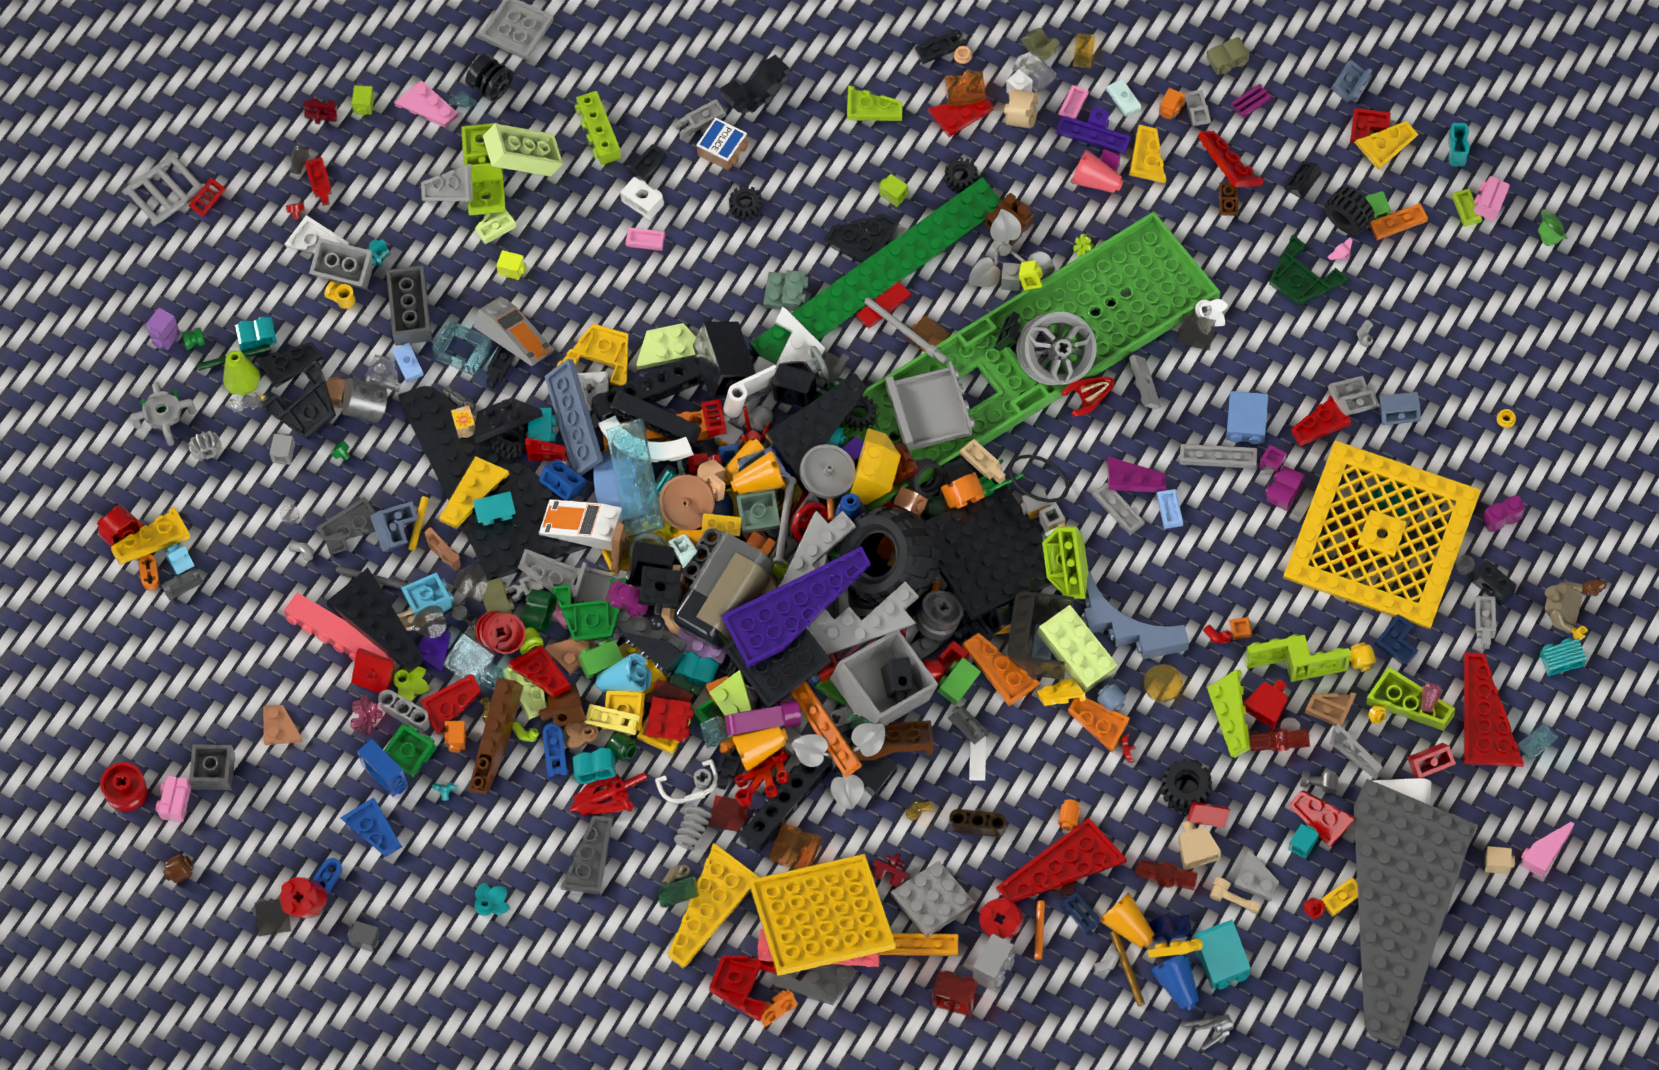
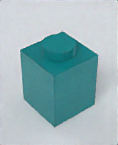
[1288,824,1319,859]

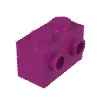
[604,580,649,617]

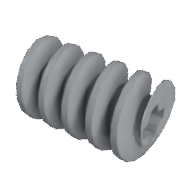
[674,806,712,851]

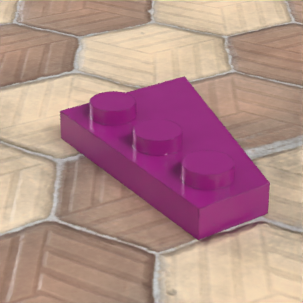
[1107,456,1166,493]

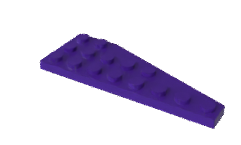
[721,546,871,668]

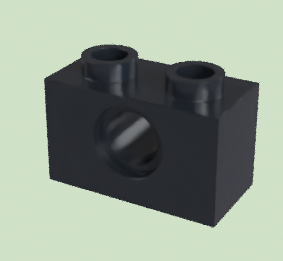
[1472,560,1517,606]

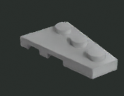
[518,549,578,595]
[1330,723,1383,780]

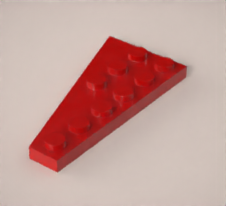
[996,817,1127,902]

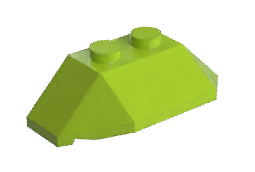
[1042,526,1088,599]

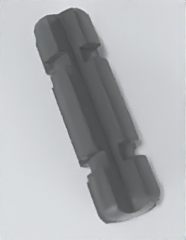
[443,386,476,413]

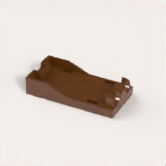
[853,720,934,761]

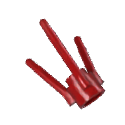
[742,406,770,444]

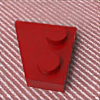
[525,438,567,461]

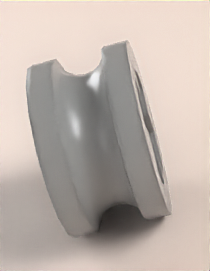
[694,769,712,789]

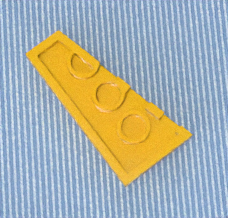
[439,456,509,529]
[111,507,190,565]

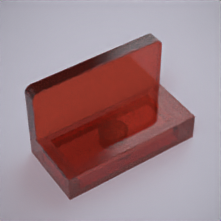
[646,679,693,703]

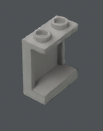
[571,562,628,604]

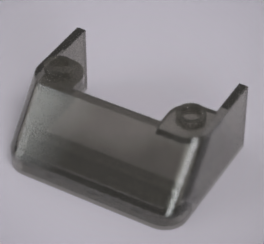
[1007,591,1074,680]

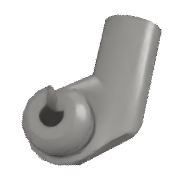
[1094,948,1119,973]

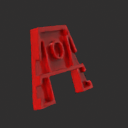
[709,956,777,1022]

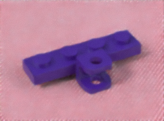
[1056,108,1131,155]

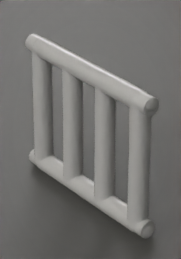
[122,153,205,227]

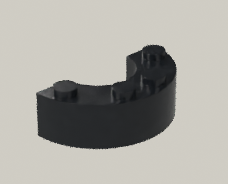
[720,54,790,113]

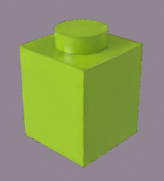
[352,85,375,115]
[879,174,908,207]

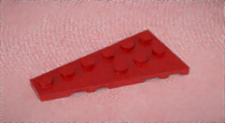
[1464,652,1524,767]

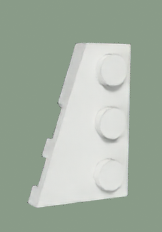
[285,215,351,254]

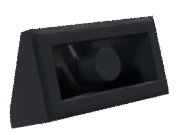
[1284,161,1322,199]

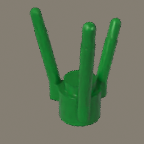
[979,459,1024,498]

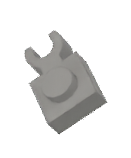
[508,576,544,602]

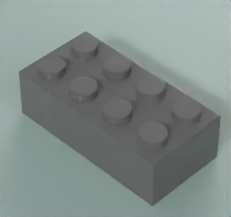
[386,265,432,346]

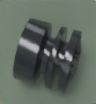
[465,53,514,102]

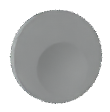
[799,444,856,499]

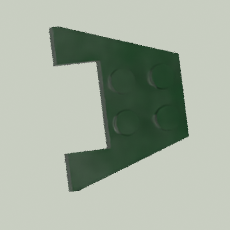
[1269,235,1348,306]

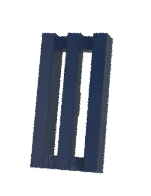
[1061,891,1102,935]

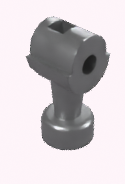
[1300,771,1339,794]

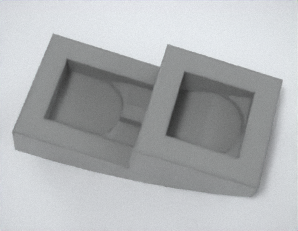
[1184,90,1211,127]

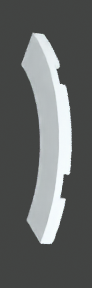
[598,416,694,462]

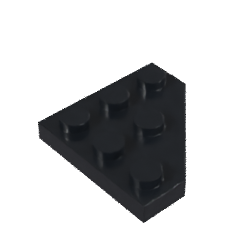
[823,213,899,263]

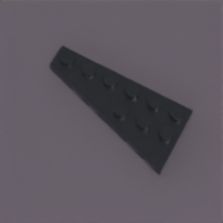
[327,568,423,673]

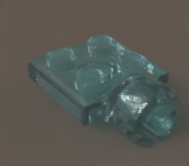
[443,632,504,689]

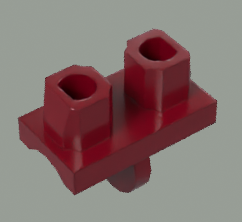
[303,98,338,124]
[873,853,911,887]

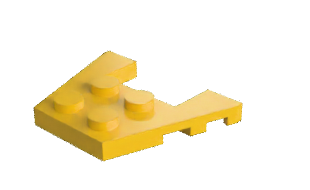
[557,324,629,386]

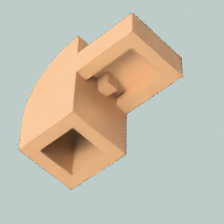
[697,459,726,501]

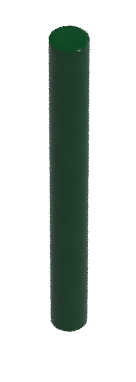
[197,344,271,371]

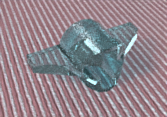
[448,91,477,107]

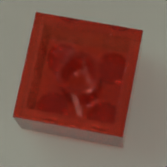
[932,971,978,1017]

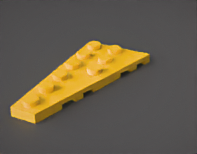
[668,843,760,969]

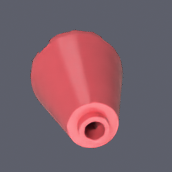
[1070,150,1124,193]

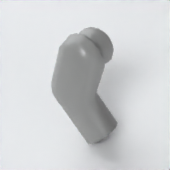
[1357,320,1373,347]
[289,542,314,561]

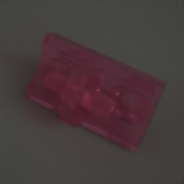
[350,695,383,735]

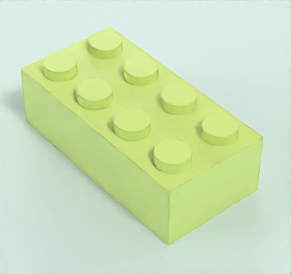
[483,123,563,177]
[1037,605,1118,693]

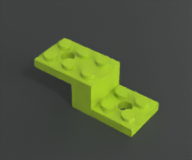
[461,123,506,216]
[1245,634,1351,682]

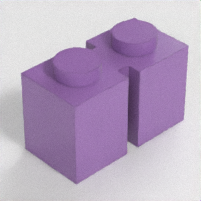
[146,308,180,350]

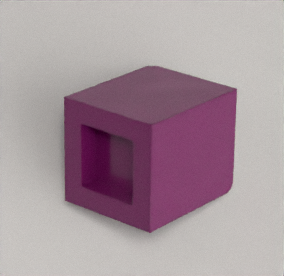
[1259,445,1287,471]

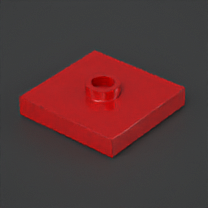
[351,648,395,694]

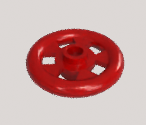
[792,502,831,544]

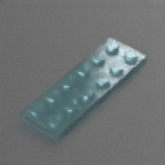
[606,418,665,538]

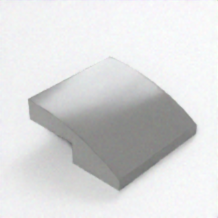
[1328,376,1380,416]

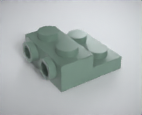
[763,270,809,311]
[737,490,780,534]

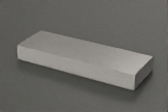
[1092,482,1145,535]

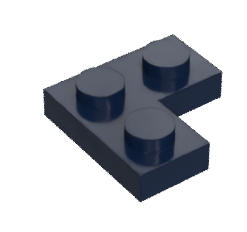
[1375,614,1418,667]

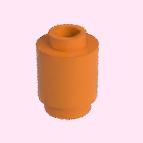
[1058,800,1081,831]

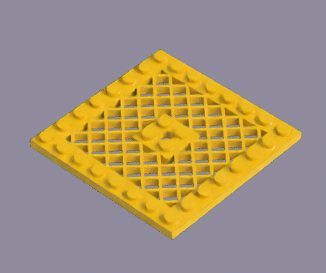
[1283,441,1481,629]

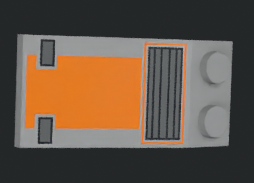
[474,297,554,366]

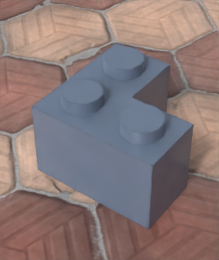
[370,501,418,552]

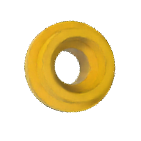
[1497,409,1516,428]
[1368,705,1386,725]

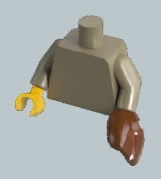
[1545,580,1607,640]

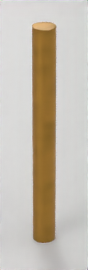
[1110,931,1145,1006]

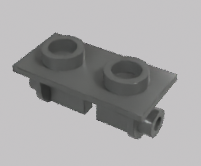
[161,567,204,601]
[948,706,989,745]

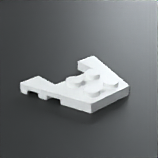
[753,307,825,373]

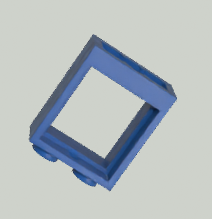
[357,739,408,797]

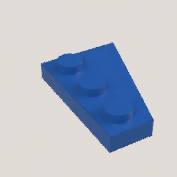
[340,797,402,857]

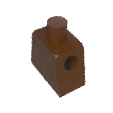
[539,684,587,727]

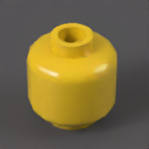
[1350,642,1376,672]

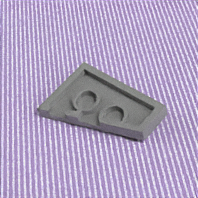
[421,164,473,201]

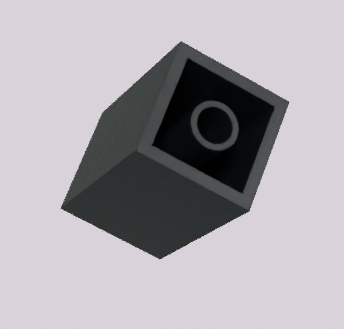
[693,321,756,398]

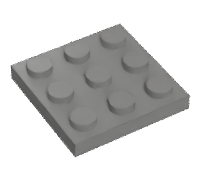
[480,0,554,60]
[891,861,975,938]

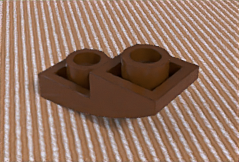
[1219,183,1238,216]

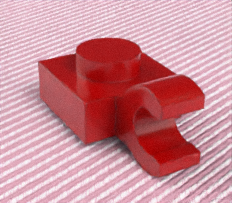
[688,453,722,475]

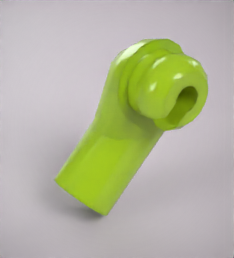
[512,722,539,742]

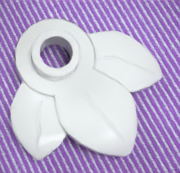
[1195,299,1228,334]

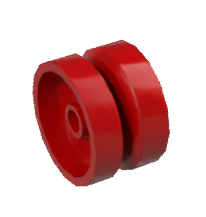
[100,762,148,812]

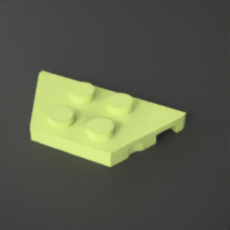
[637,323,696,370]

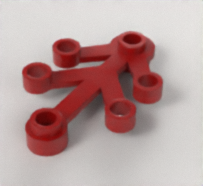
[734,748,789,806]

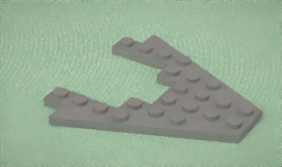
[779,511,919,656]

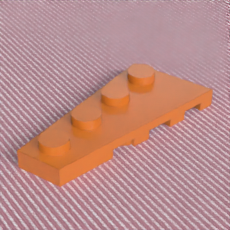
[962,633,1041,706]

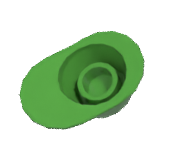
[1538,209,1568,246]

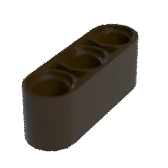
[949,809,1007,837]

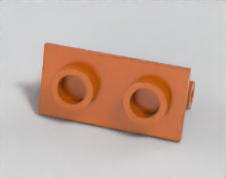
[761,990,798,1027]

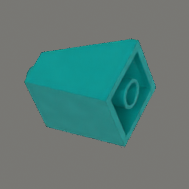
[1194,919,1251,990]

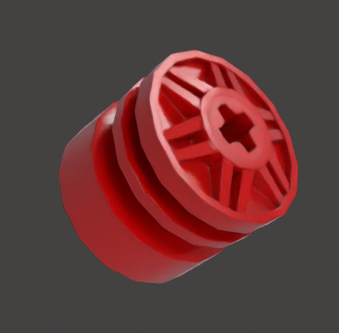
[475,610,525,654]

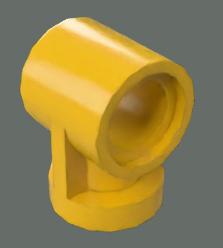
[324,281,356,309]

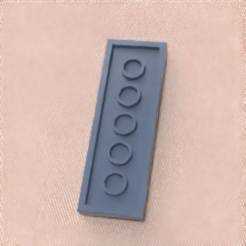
[544,359,603,476]

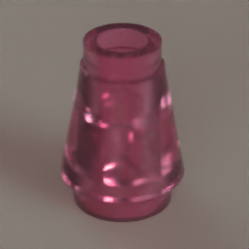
[1420,682,1441,713]

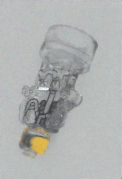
[230,392,267,414]

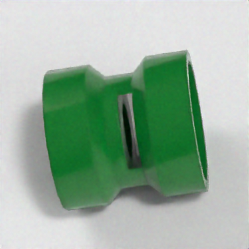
[182,327,205,350]

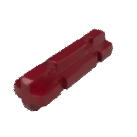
[1344,529,1359,565]

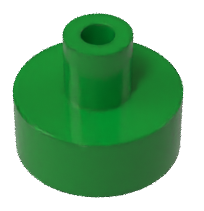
[330,441,350,461]

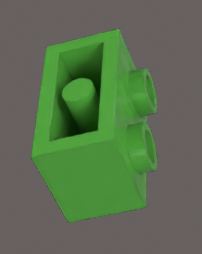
[578,640,624,680]
[937,658,981,705]

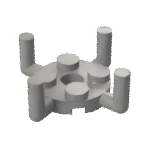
[130,382,196,446]

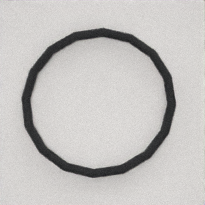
[1008,454,1070,503]

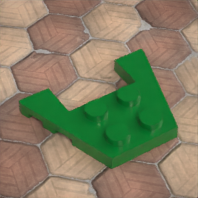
[552,578,628,642]

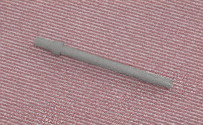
[864,297,949,365]

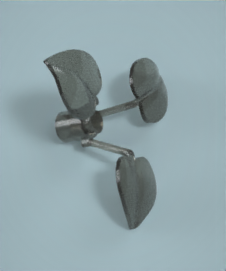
[411,562,497,651]

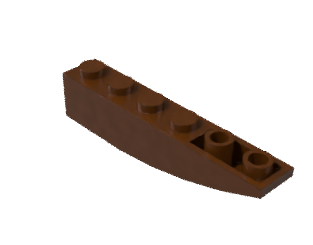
[468,677,524,795]

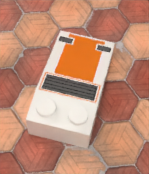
[539,500,623,551]

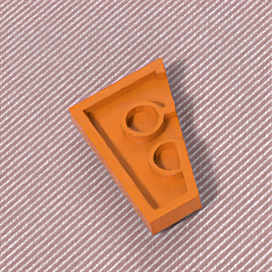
[1068,697,1130,753]

